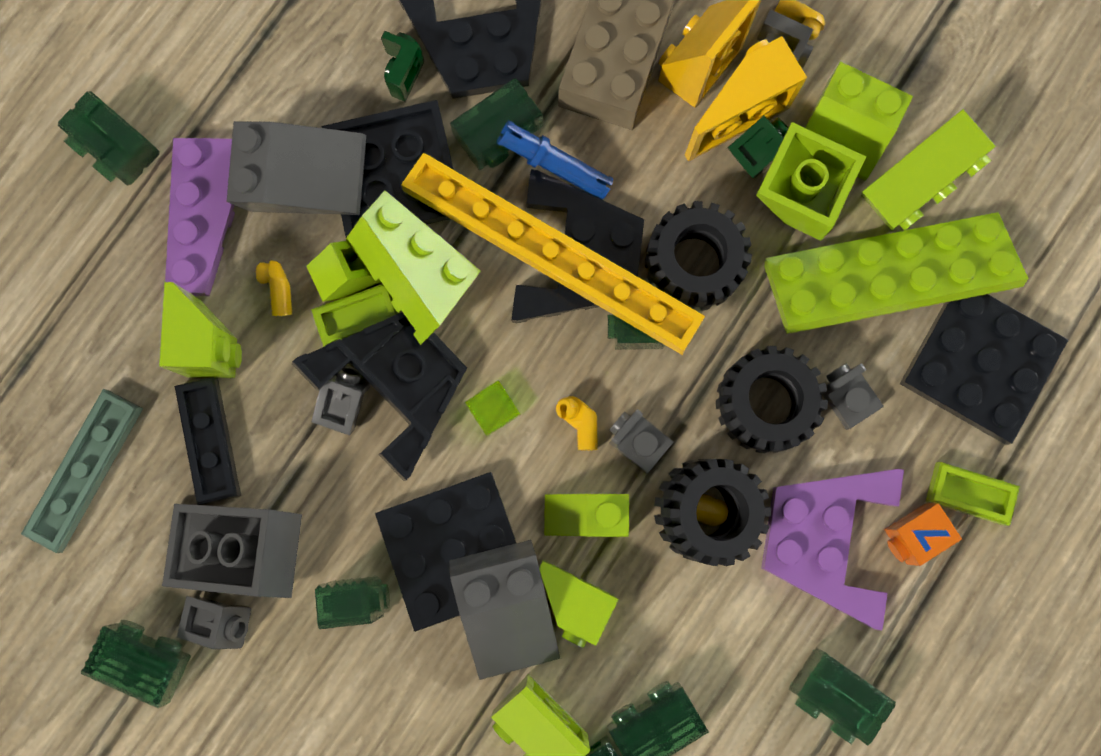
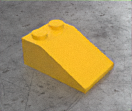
[658,0,761,108]
[685,36,807,162]

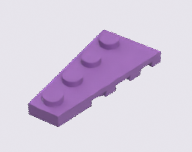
[165,138,235,296]

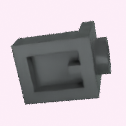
[757,9,814,69]
[822,363,884,430]
[311,366,371,436]
[609,409,673,474]
[177,596,251,650]

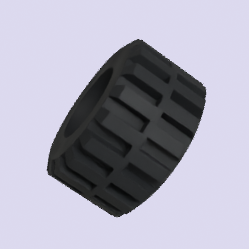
[645,201,752,311]
[715,346,828,453]
[654,459,771,567]

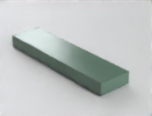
[21,389,143,553]

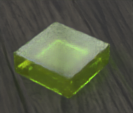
[465,380,521,437]

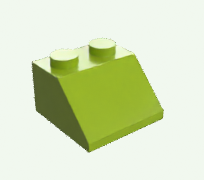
[805,61,913,181]
[756,122,866,241]
[159,282,242,378]
[491,674,590,756]

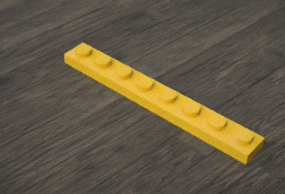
[401,153,705,355]

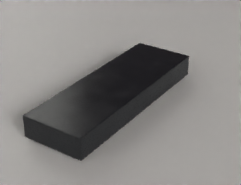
[174,377,241,505]

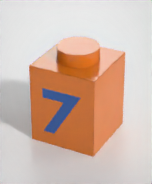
[884,503,962,566]

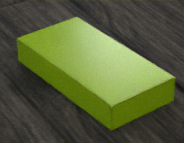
[311,284,399,347]
[926,462,1020,526]

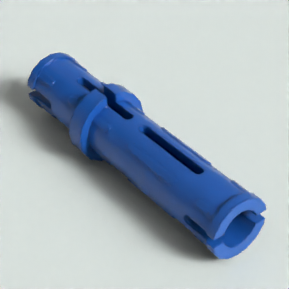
[497,120,613,200]

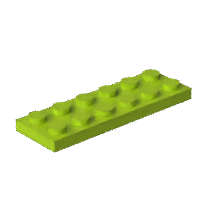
[764,212,1029,334]

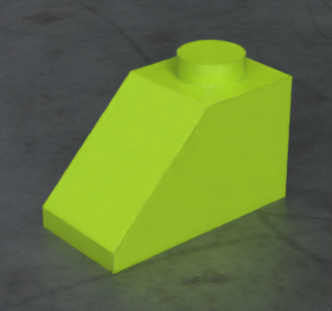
[306,240,382,302]
[544,494,629,537]
[539,560,619,648]

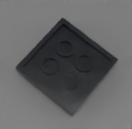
[321,100,454,238]
[900,294,1068,445]
[375,472,517,632]

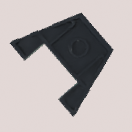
[399,0,542,99]
[511,169,645,323]
[292,312,467,481]

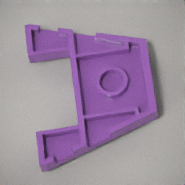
[761,469,904,631]

